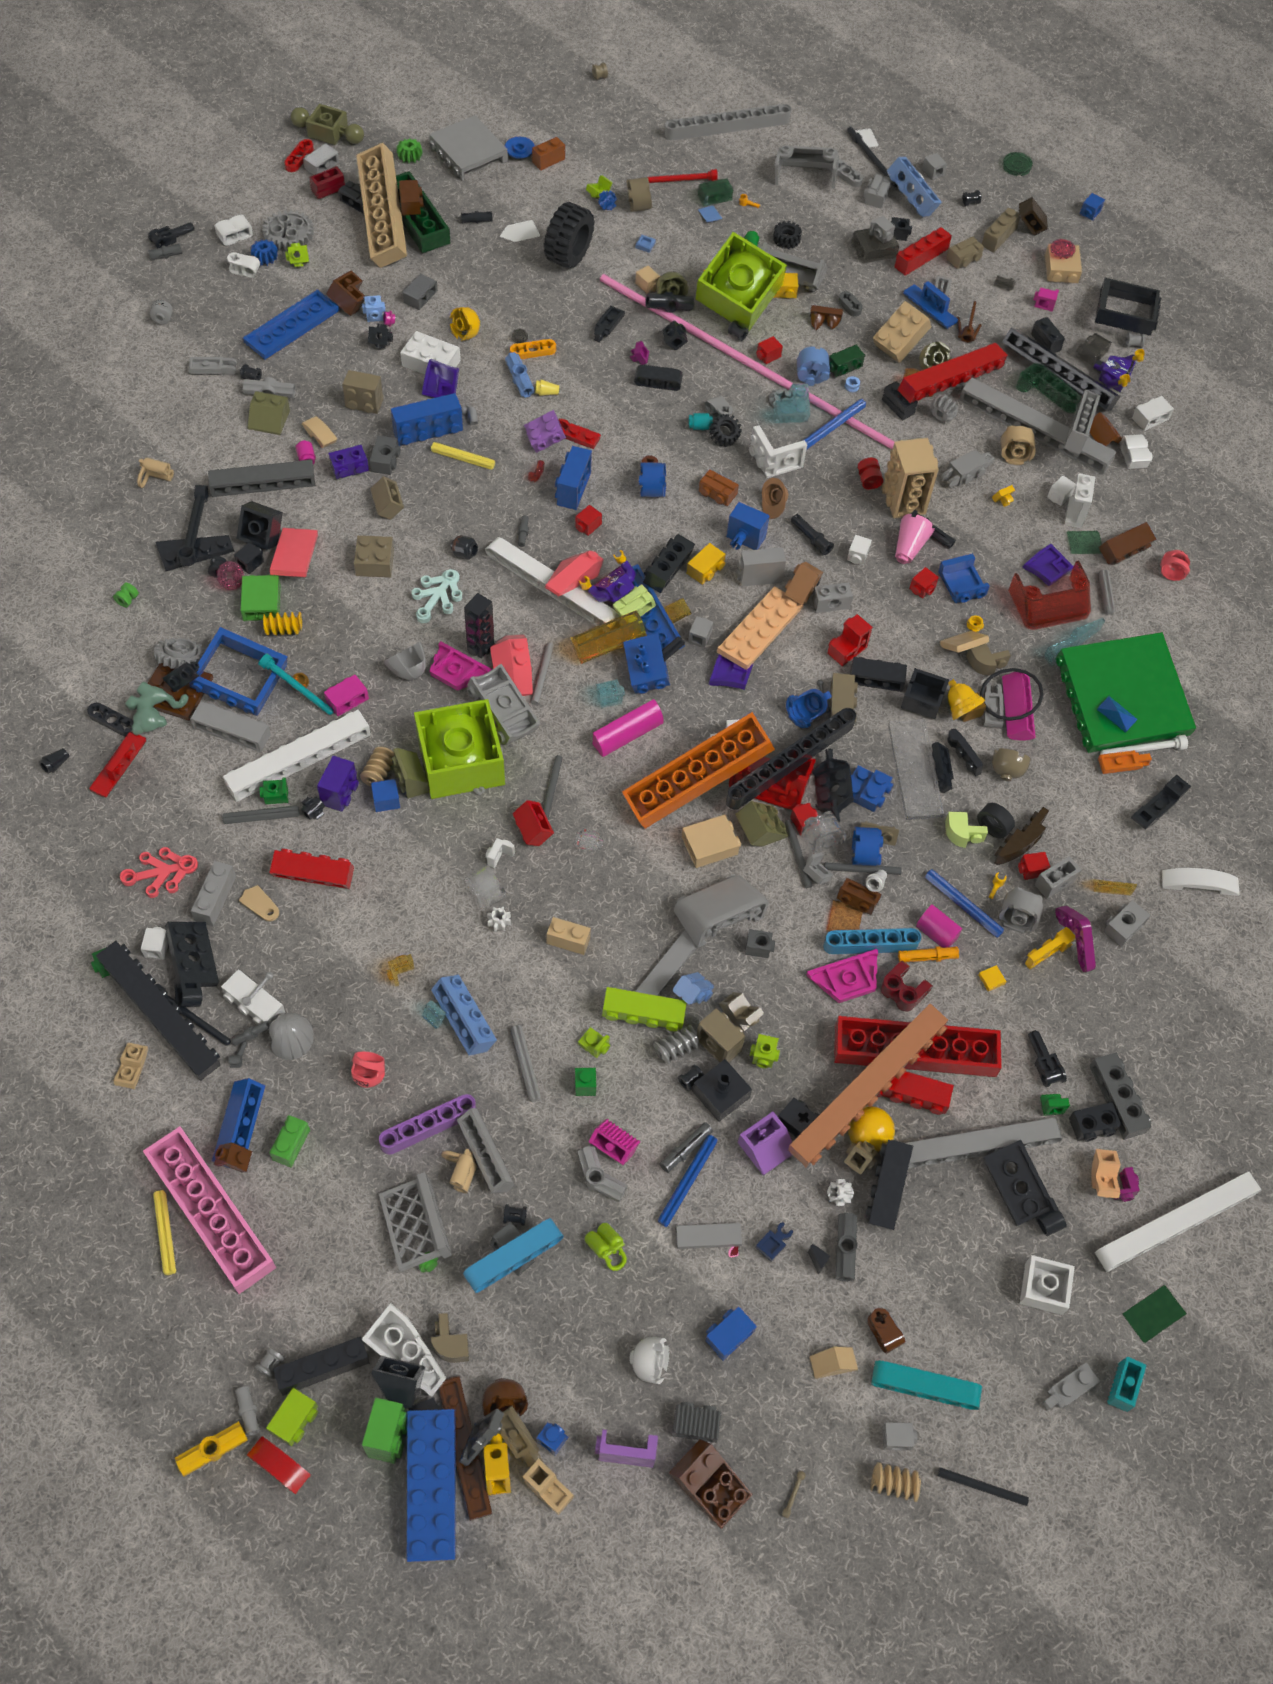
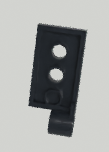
[165,922,219,1007]
[982,1140,1067,1236]

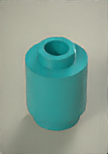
[688,413,713,430]

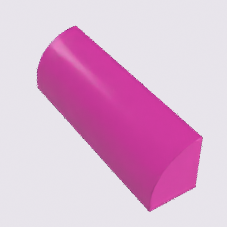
[1002,672,1036,741]
[592,699,664,757]

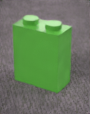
[241,575,281,621]

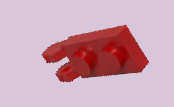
[558,418,601,449]

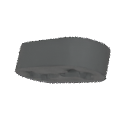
[838,291,863,317]

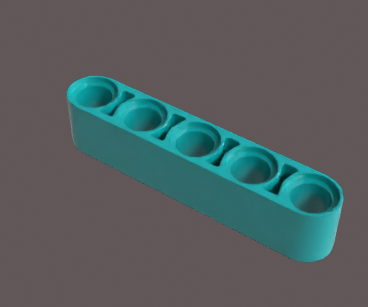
[871,1360,982,1410]

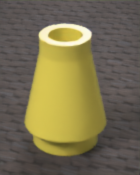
[535,379,559,396]

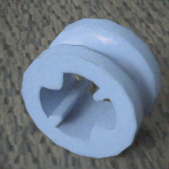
[845,376,860,392]

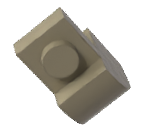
[966,643,1011,676]
[719,992,764,1031]
[431,1313,469,1363]

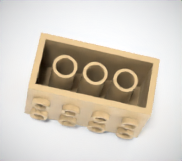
[882,438,939,518]

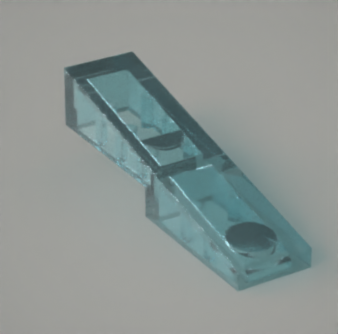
[1043,618,1105,667]

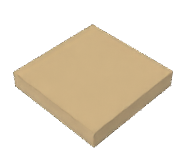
[940,631,989,653]

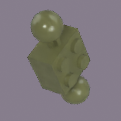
[291,103,364,145]

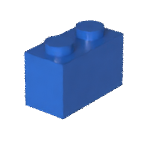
[705,1307,757,1361]

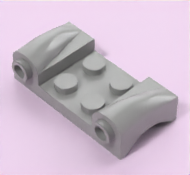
[467,664,540,745]

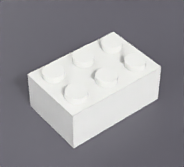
[400,331,460,375]

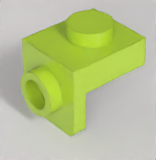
[586,175,612,198]

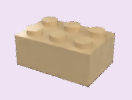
[873,301,931,363]

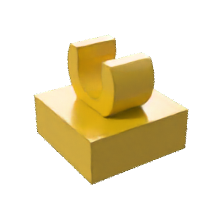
[992,485,1015,507]

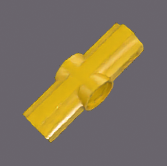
[175,1422,248,1477]

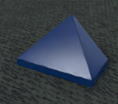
[1097,696,1137,733]

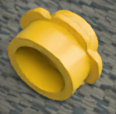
[966,615,984,632]

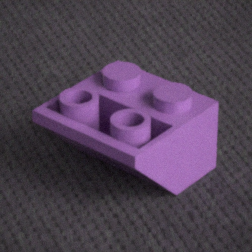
[738,1112,792,1176]

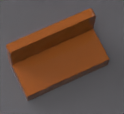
[1089,412,1122,446]

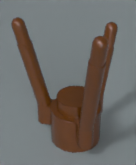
[957,301,982,343]

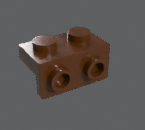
[836,878,882,915]

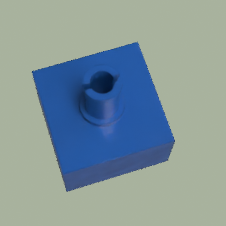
[726,502,770,550]

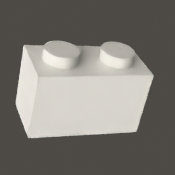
[1132,396,1174,431]

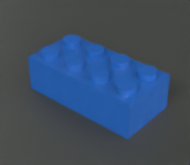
[390,393,463,446]

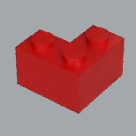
[827,614,873,667]

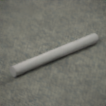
[531,642,554,705]

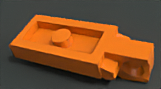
[1098,750,1152,774]

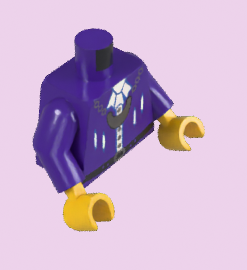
[1093,349,1145,392]
[579,550,636,602]

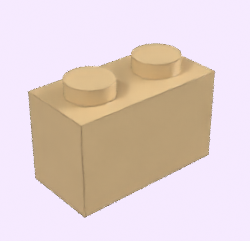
[547,917,591,955]

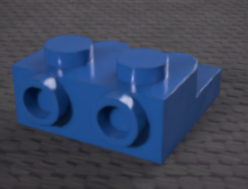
[851,765,894,812]

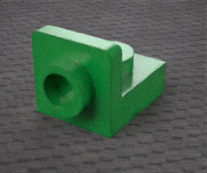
[1040,1094,1070,1116]

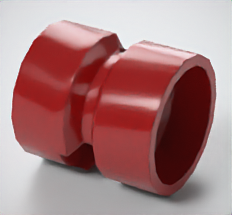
[857,457,884,490]

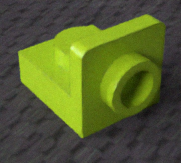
[578,1027,610,1058]

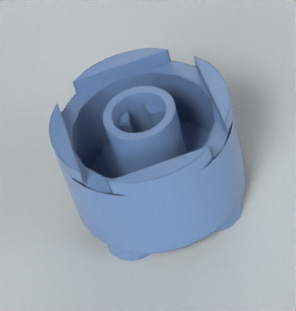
[796,347,830,386]

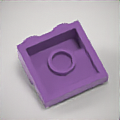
[524,410,566,452]

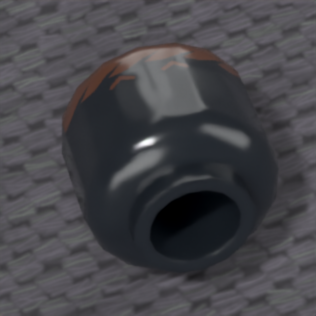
[451,535,478,560]

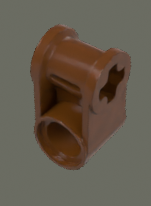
[867,1308,906,1354]

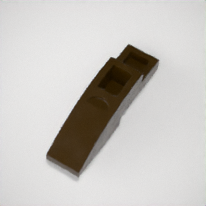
[994,807,1049,865]

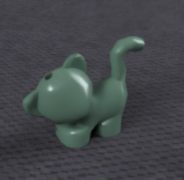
[125,682,189,735]

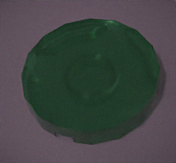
[1002,152,1033,176]

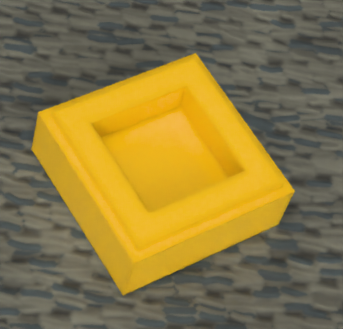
[978,965,1007,992]

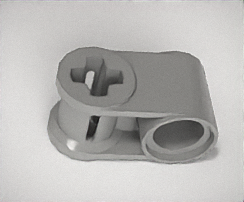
[705,395,733,426]

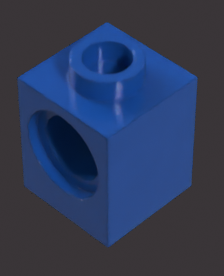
[1080,193,1105,221]

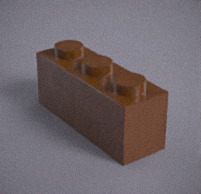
[1099,522,1156,565]

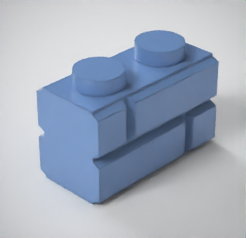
[673,972,714,1005]

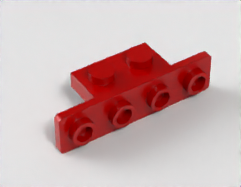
[90,732,147,798]

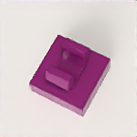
[630,341,649,365]

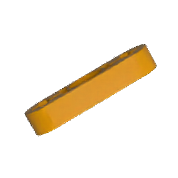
[510,339,556,359]

